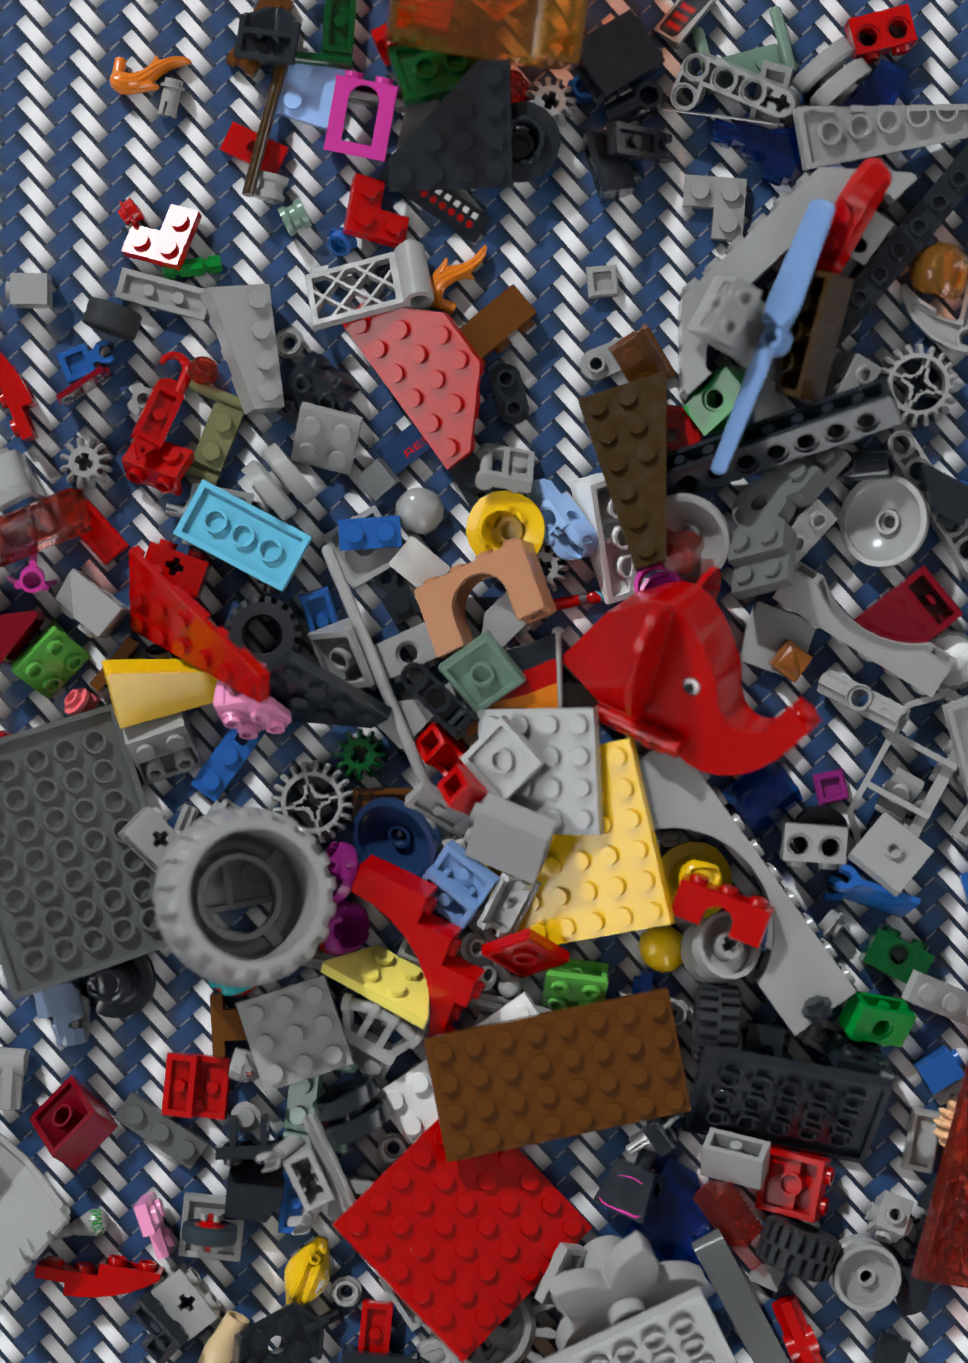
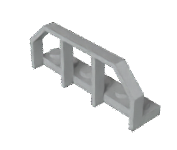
[846,689,963,845]

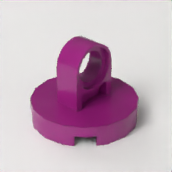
[324,841,363,904]

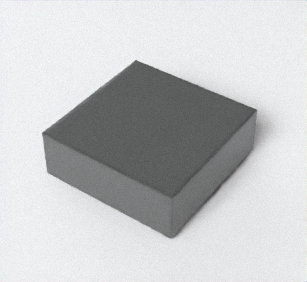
[356,457,401,501]

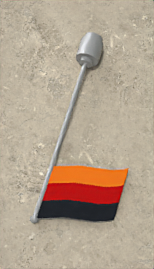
[466,626,564,738]

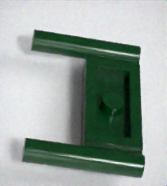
[295,0,357,70]

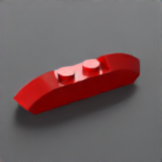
[815,158,892,275]

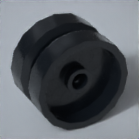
[312,1074,392,1146]

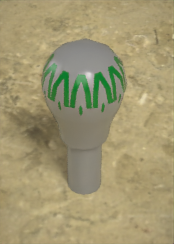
[52,1208,110,1240]

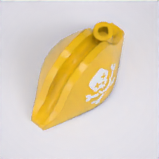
[284,1235,331,1307]

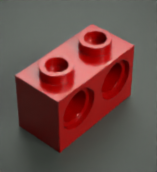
[844,4,918,64]

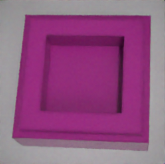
[812,768,850,805]

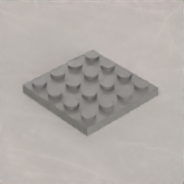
[477,707,604,835]

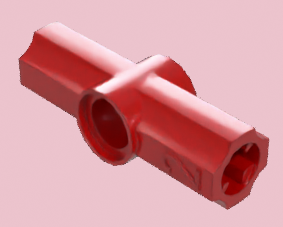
[771,1294,824,1363]

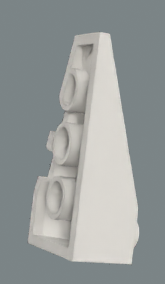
[570,473,637,605]

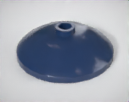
[352,797,438,878]

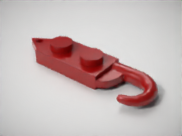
[130,351,194,460]

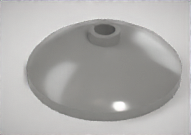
[839,475,929,567]
[656,493,731,583]

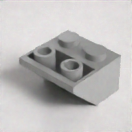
[122,711,204,785]

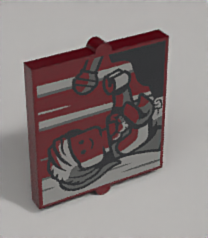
[55,366,112,406]

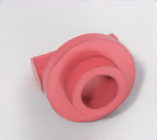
[64,687,101,716]

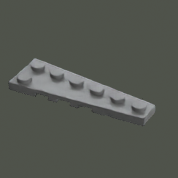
[792,104,968,171]

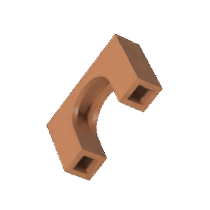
[414,538,557,660]

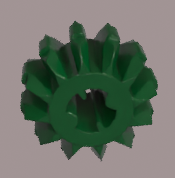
[334,728,387,781]

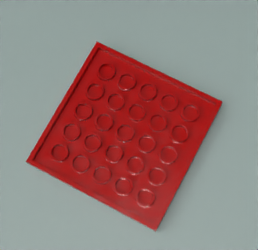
[331,1119,592,1363]

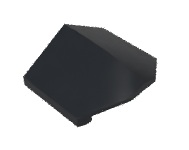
[233,6,301,66]
[224,1159,285,1223]

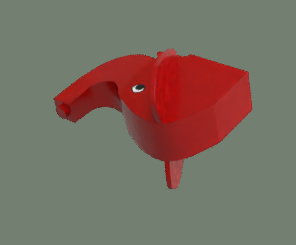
[562,565,823,775]

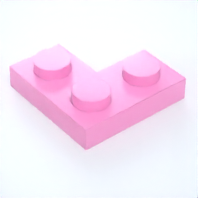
[134,1191,175,1260]

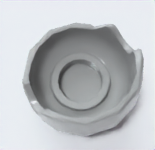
[395,487,444,534]

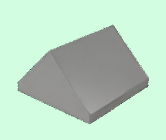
[306,617,375,688]

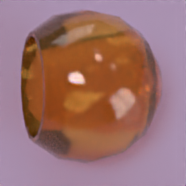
[910,242,968,301]

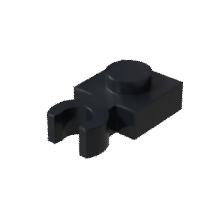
[374,568,421,626]

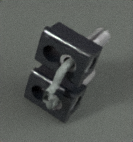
[626,1113,680,1157]

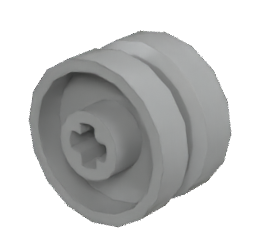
[791,37,872,106]
[242,442,318,522]
[681,911,760,984]
[828,1234,901,1312]

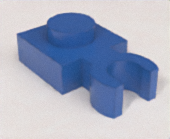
[56,340,116,384]

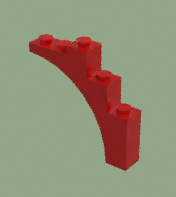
[351,854,485,1037]

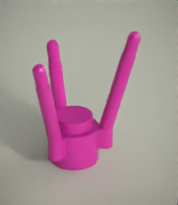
[7,535,57,593]

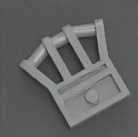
[341,993,424,1081]

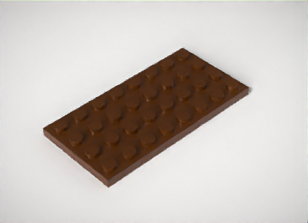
[423,987,692,1162]

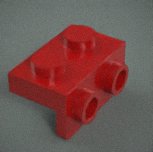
[121,441,195,496]

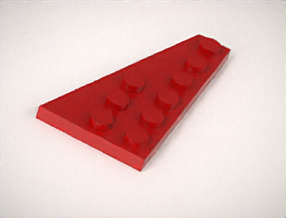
[129,545,269,704]

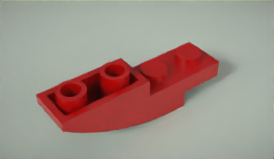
[0,351,39,443]
[34,1254,165,1297]

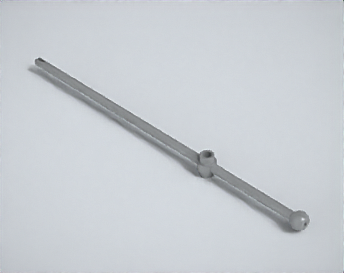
[322,545,522,999]

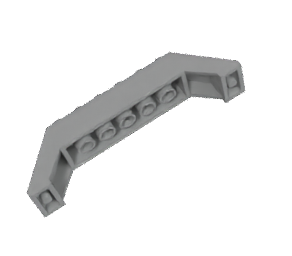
[678,167,917,401]

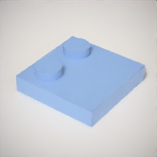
[275,63,345,131]

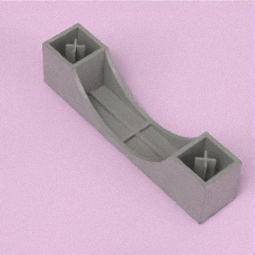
[638,748,856,1035]

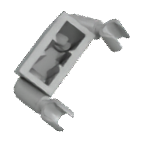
[256,1134,335,1235]

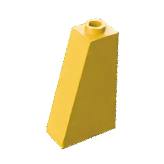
[101,659,217,729]

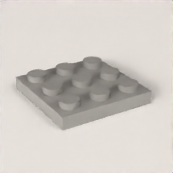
[236,974,354,1092]

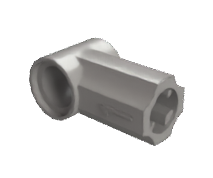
[0,1047,29,1110]

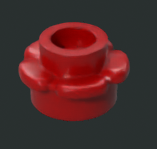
[117,198,145,226]

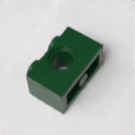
[859,924,935,984]

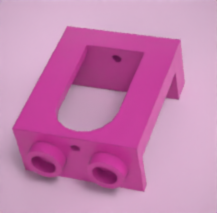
[324,70,400,162]

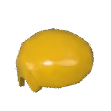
[638,925,683,973]

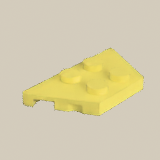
[321,945,429,1029]

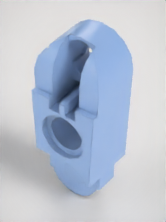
[526,478,598,560]

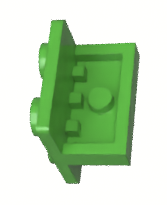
[11,620,91,699]
[541,958,609,1010]

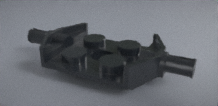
[230,1301,341,1363]

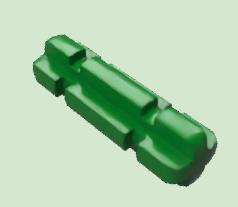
[162,255,223,280]

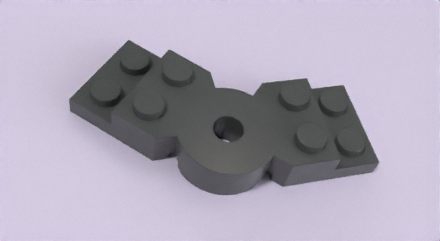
[728,446,852,600]

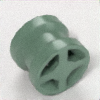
[277,198,312,237]

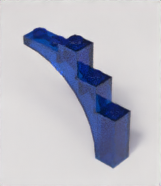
[709,58,910,186]

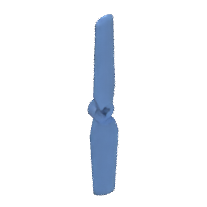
[711,199,836,474]

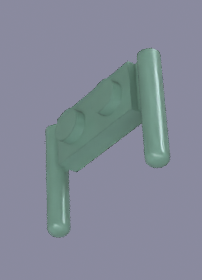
[692,6,798,95]
[283,1061,358,1154]

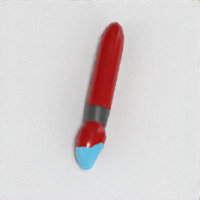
[553,590,604,610]

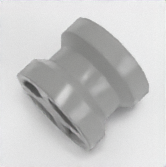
[254,171,289,204]

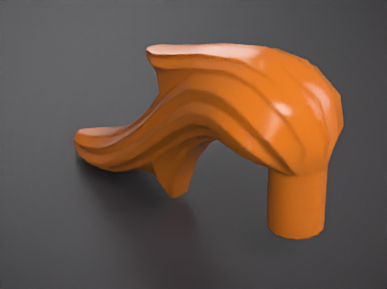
[109,55,192,95]
[429,244,487,315]

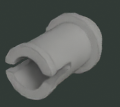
[157,77,185,119]

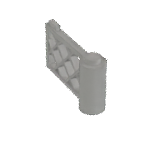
[305,239,434,330]

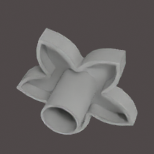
[546,1231,708,1352]

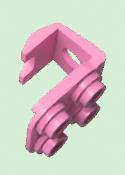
[213,662,291,740]

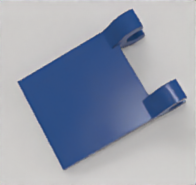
[821,865,921,918]

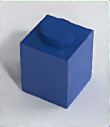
[913,1045,965,1095]

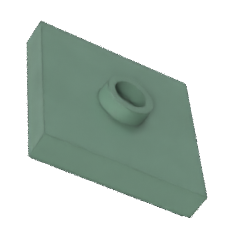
[438,630,527,715]

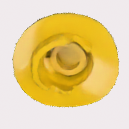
[466,490,545,556]
[661,842,732,918]

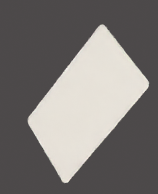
[389,536,450,588]

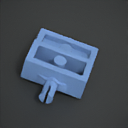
[422,839,500,930]

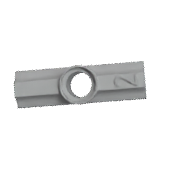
[817,668,910,734]

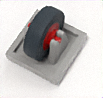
[178,1192,245,1262]

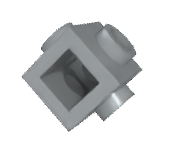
[865,1190,914,1243]

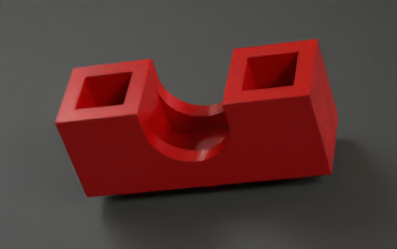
[414,722,489,816]
[672,872,775,948]

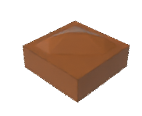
[769,639,813,683]

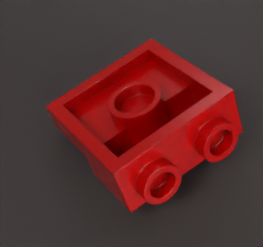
[755,1147,835,1223]

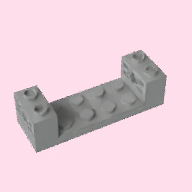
[686,274,882,404]

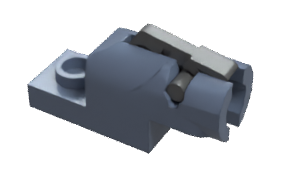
[34,980,90,1047]

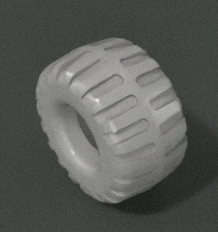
[152,806,336,987]

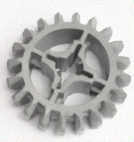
[876,343,959,428]
[271,760,355,843]

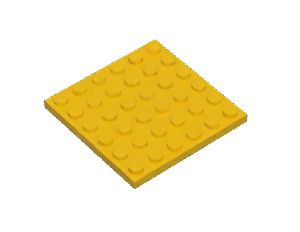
[482,737,675,944]

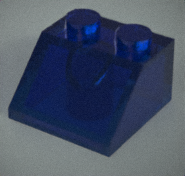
[721,760,803,838]

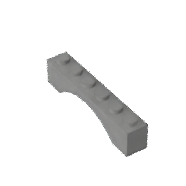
[773,561,957,698]
[377,591,532,749]

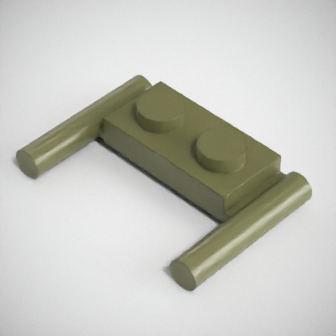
[185,378,245,486]

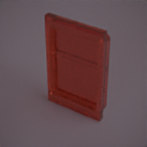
[0,488,93,567]

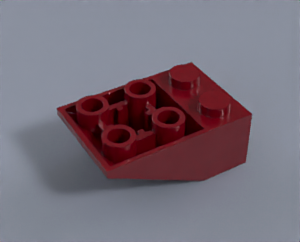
[853,566,963,673]

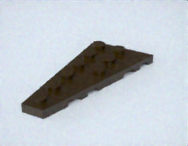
[578,370,667,573]

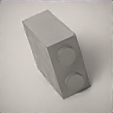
[463,793,558,884]

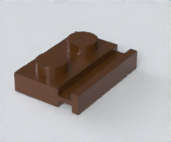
[608,324,677,382]

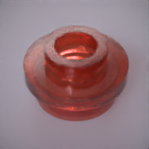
[187,356,218,385]

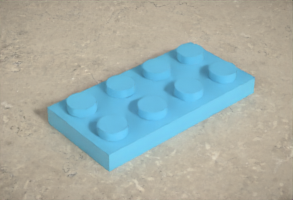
[173,479,313,593]

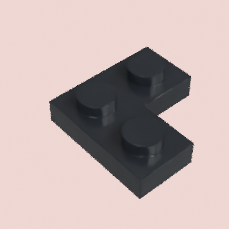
[129,1291,189,1363]

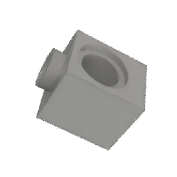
[5,273,53,309]

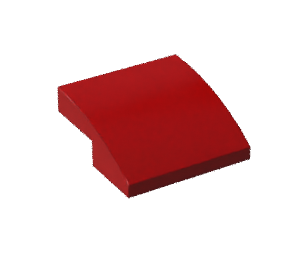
[161,1052,232,1120]

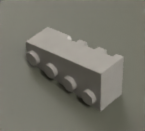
[200,284,285,415]

